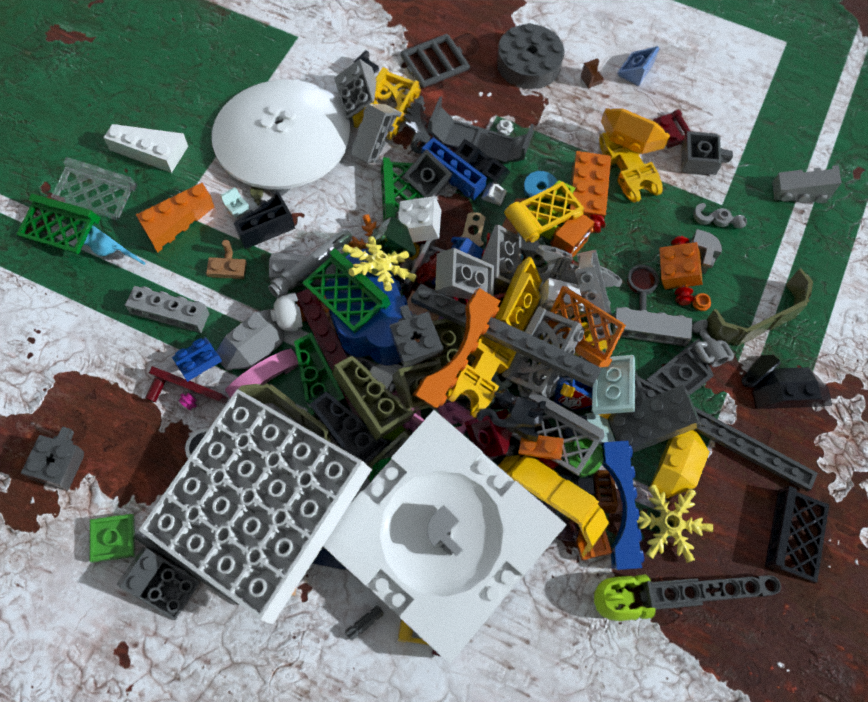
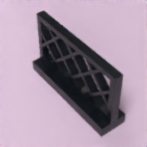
[765,486,829,583]

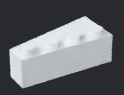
[103,124,188,173]

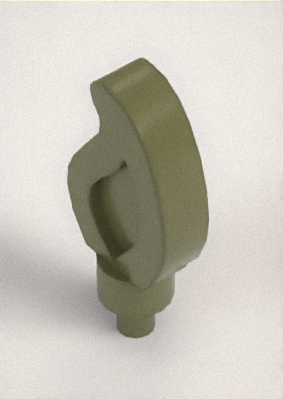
[250,186,264,206]

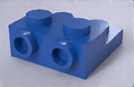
[172,337,222,382]

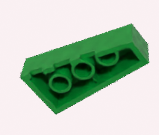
[294,333,348,420]

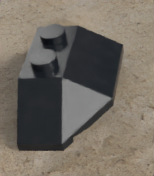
[752,367,832,409]

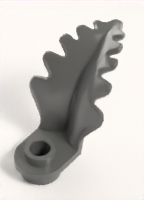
[404,96,430,153]

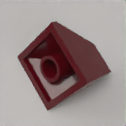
[464,409,512,458]

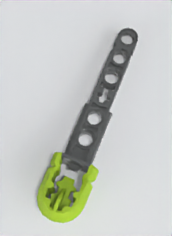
[594,575,781,621]

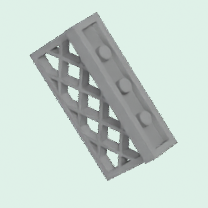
[512,391,605,476]

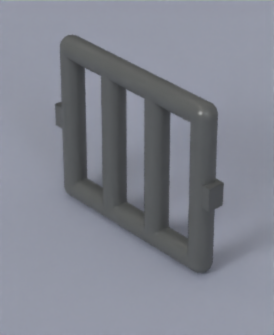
[400,34,470,88]

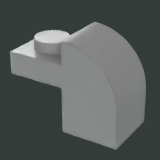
[690,229,722,274]
[427,505,463,557]

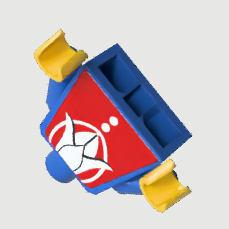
[554,376,611,419]

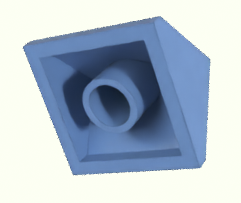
[617,46,659,86]

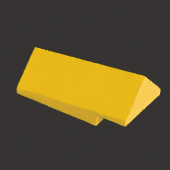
[495,257,542,332]

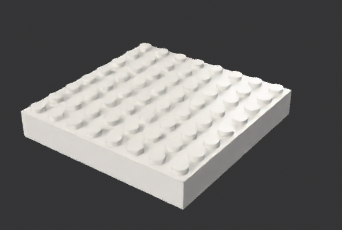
[139,389,372,624]

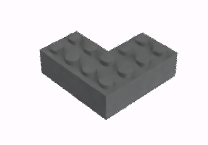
[608,370,702,453]

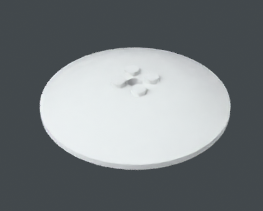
[212,80,350,190]

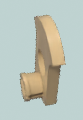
[461,212,485,247]

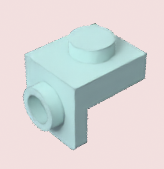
[220,187,250,218]

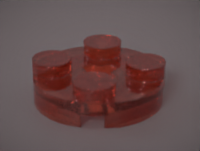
[415,251,440,285]

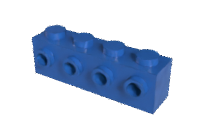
[421,137,487,200]

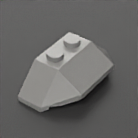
[216,309,284,370]

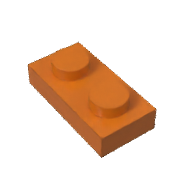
[519,435,564,461]

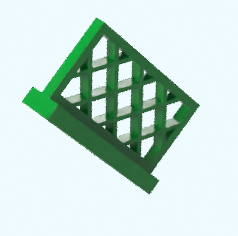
[380,157,425,227]
[16,193,101,255]
[302,248,391,333]

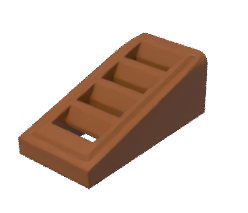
[593,470,618,513]

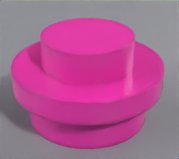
[178,393,198,411]

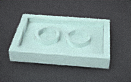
[592,355,635,415]

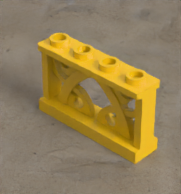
[353,67,421,141]

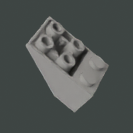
[334,59,376,120]

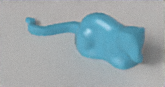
[81,225,146,265]

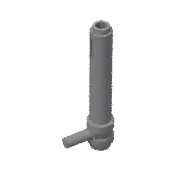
[268,230,352,298]

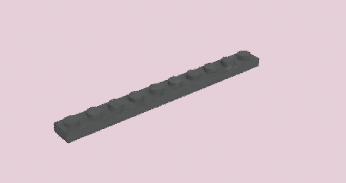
[411,284,602,388]
[639,377,818,492]

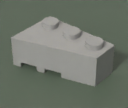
[351,104,402,163]
[772,165,842,203]

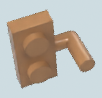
[206,240,247,279]

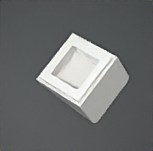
[481,181,507,206]

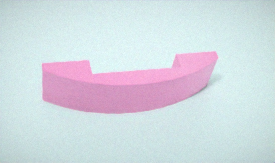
[225,348,299,398]

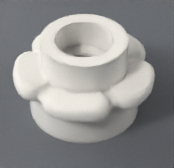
[497,120,513,136]

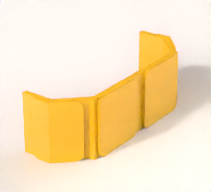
[498,455,609,557]

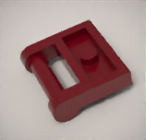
[653,109,691,149]

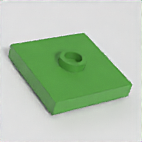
[90,514,135,563]

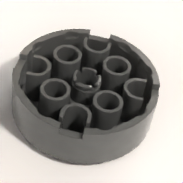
[497,23,565,89]

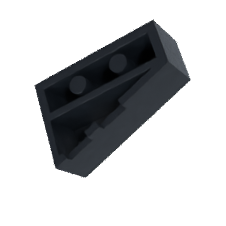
[234,190,295,249]

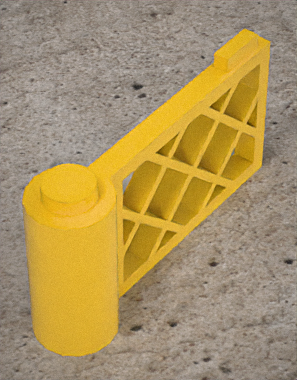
[504,181,584,243]

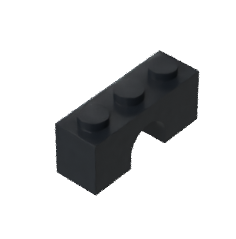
[455,139,510,186]

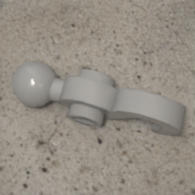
[693,203,747,229]

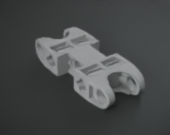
[536,245,623,305]

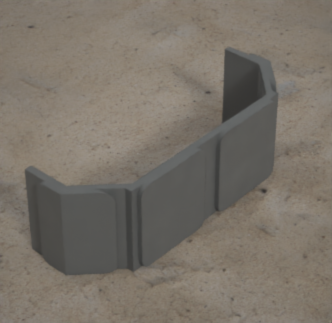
[428,97,534,164]

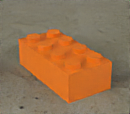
[568,151,611,218]

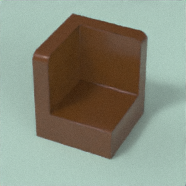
[580,58,604,89]

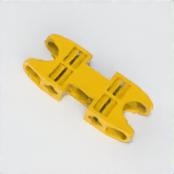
[599,132,663,203]
[447,335,516,418]

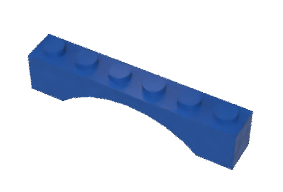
[600,441,644,570]

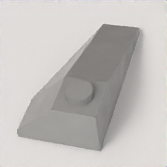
[269,253,341,286]

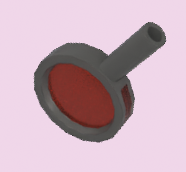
[626,265,659,310]

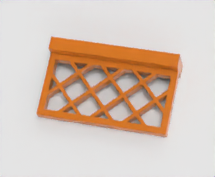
[548,286,626,367]

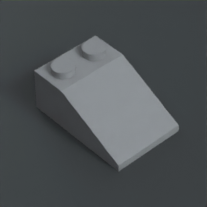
[482,225,521,293]
[435,248,494,299]

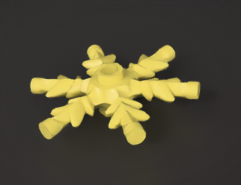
[342,236,417,291]
[637,485,713,563]

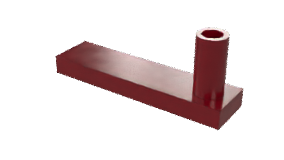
[145,366,228,405]

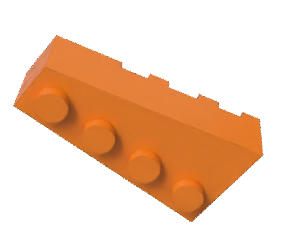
[136,183,214,253]

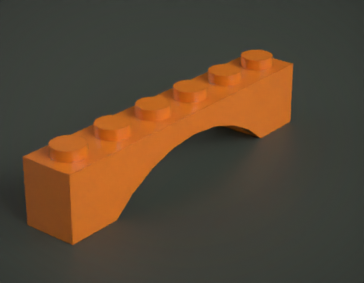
[413,288,500,408]

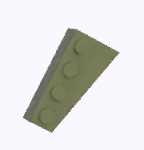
[332,356,414,441]

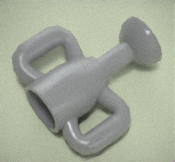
[692,319,734,367]

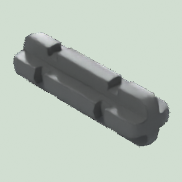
[345,605,384,641]

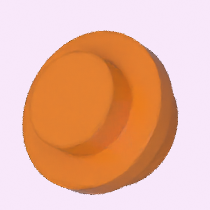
[692,293,711,311]

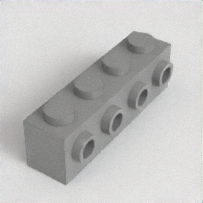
[125,286,209,333]
[611,307,692,347]

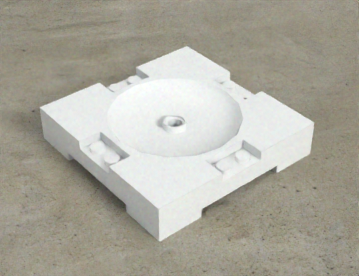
[323,410,567,664]

